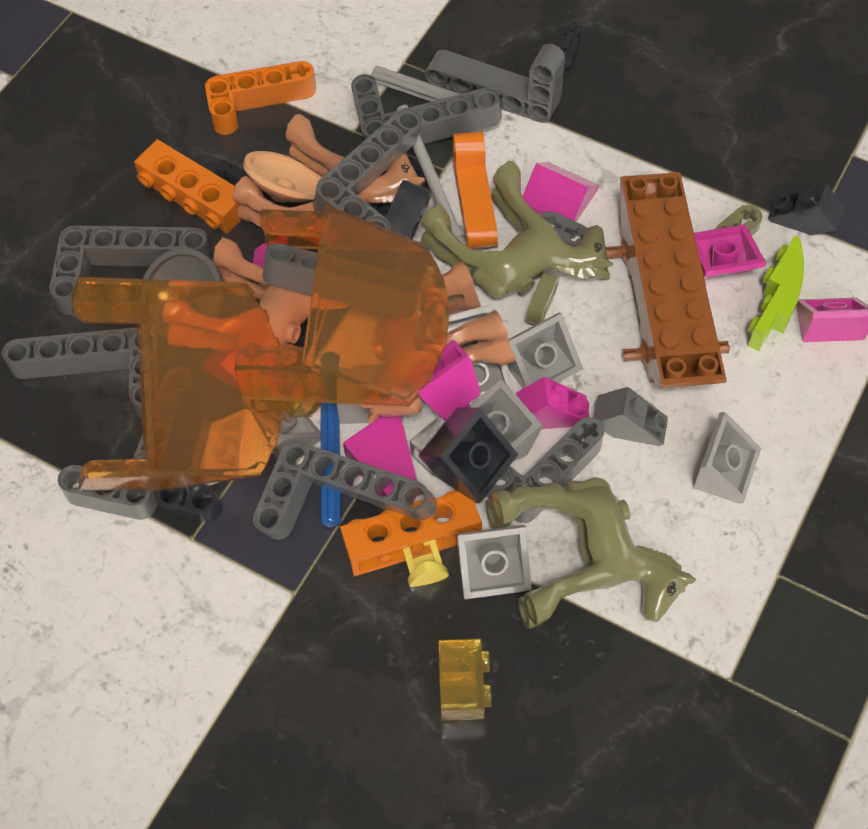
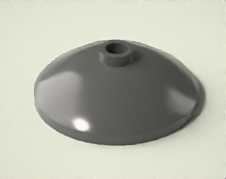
[140,248,224,338]

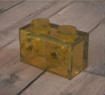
[438,639,491,721]

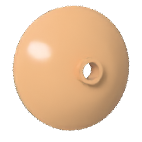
[243,151,323,203]

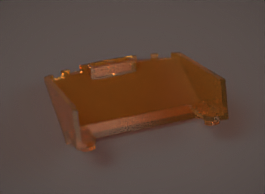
[234,203,449,407]
[72,277,286,492]

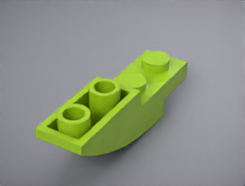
[747,235,804,351]

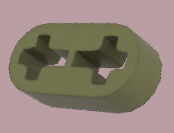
[716,205,762,236]
[525,272,560,325]

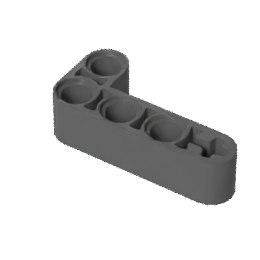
[486,417,605,523]

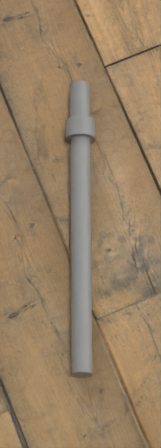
[397,105,467,245]

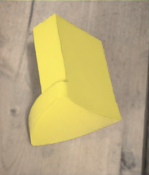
[403,539,449,587]

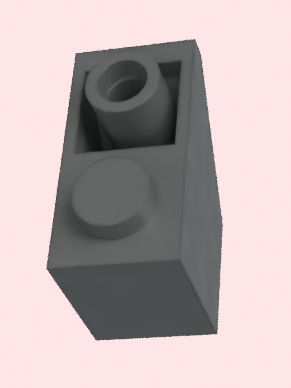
[594,387,668,446]

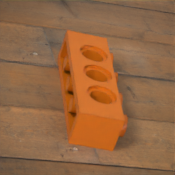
[134,139,241,234]
[340,490,482,576]

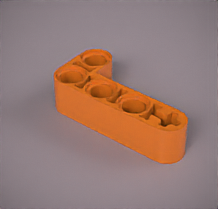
[205,61,316,135]
[453,131,498,249]

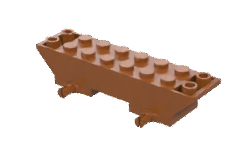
[605,172,730,388]

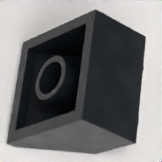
[418,407,519,503]

